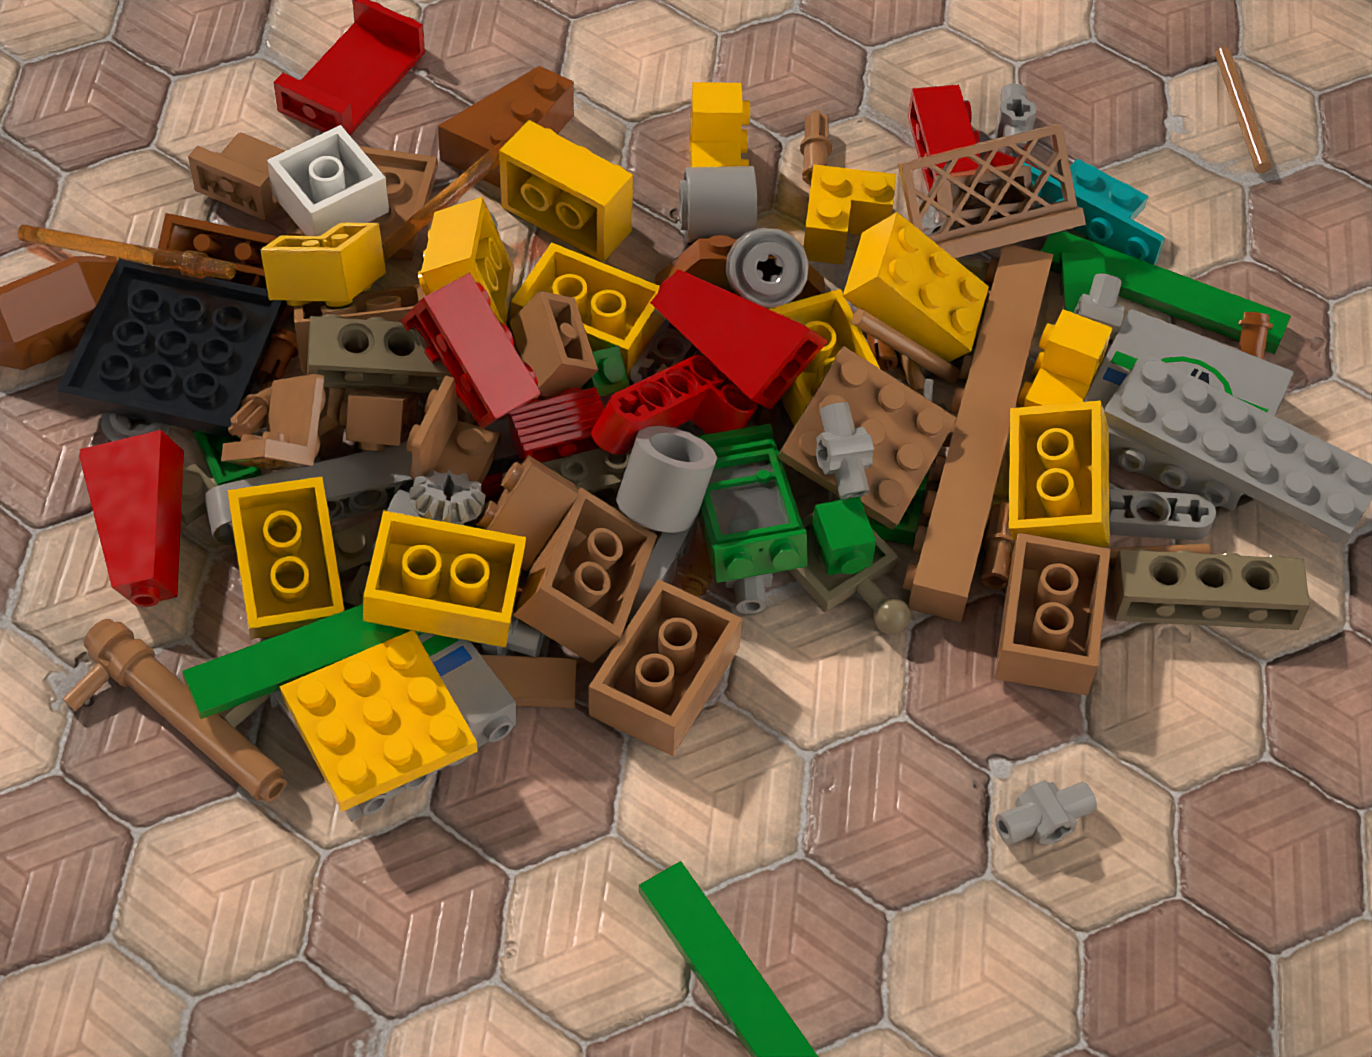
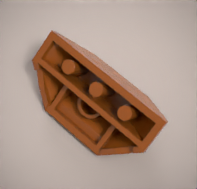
[156,213,294,326]
[655,235,826,304]
[0,256,118,370]

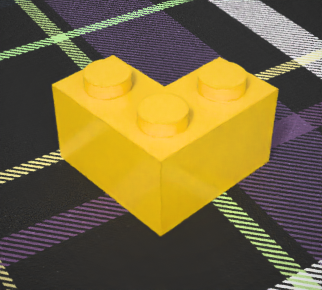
[689,82,750,167]
[803,164,896,265]
[261,223,386,307]
[1016,309,1112,407]

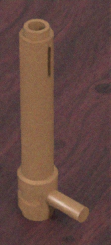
[62,619,287,802]

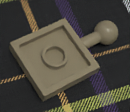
[788,497,911,635]

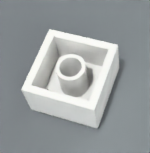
[267,125,389,236]

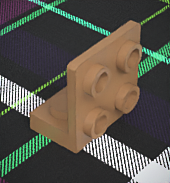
[188,132,285,221]
[221,374,326,471]
[407,376,501,501]

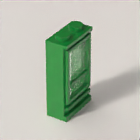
[696,423,808,583]

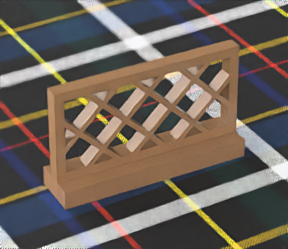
[898,123,1086,258]

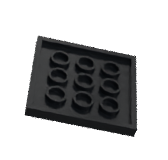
[56,259,287,438]

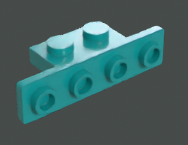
[1023,158,1165,265]

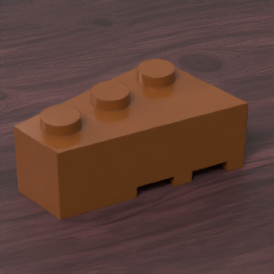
[438,66,574,188]

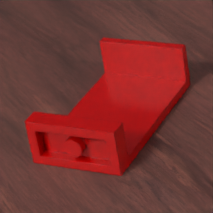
[273,0,425,136]

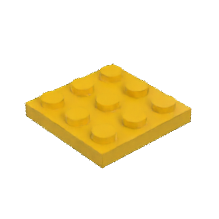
[280,630,478,812]

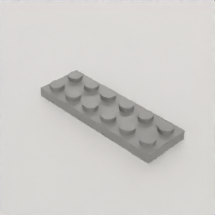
[1104,352,1372,544]

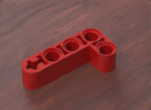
[591,355,757,454]

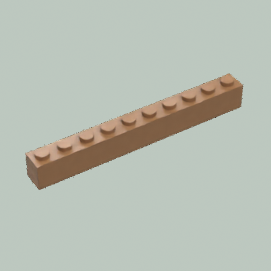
[903,244,1053,622]

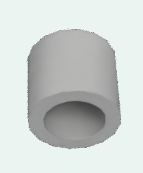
[679,166,757,243]
[726,228,809,308]
[616,426,717,533]

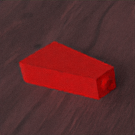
[650,269,828,410]
[79,430,184,607]

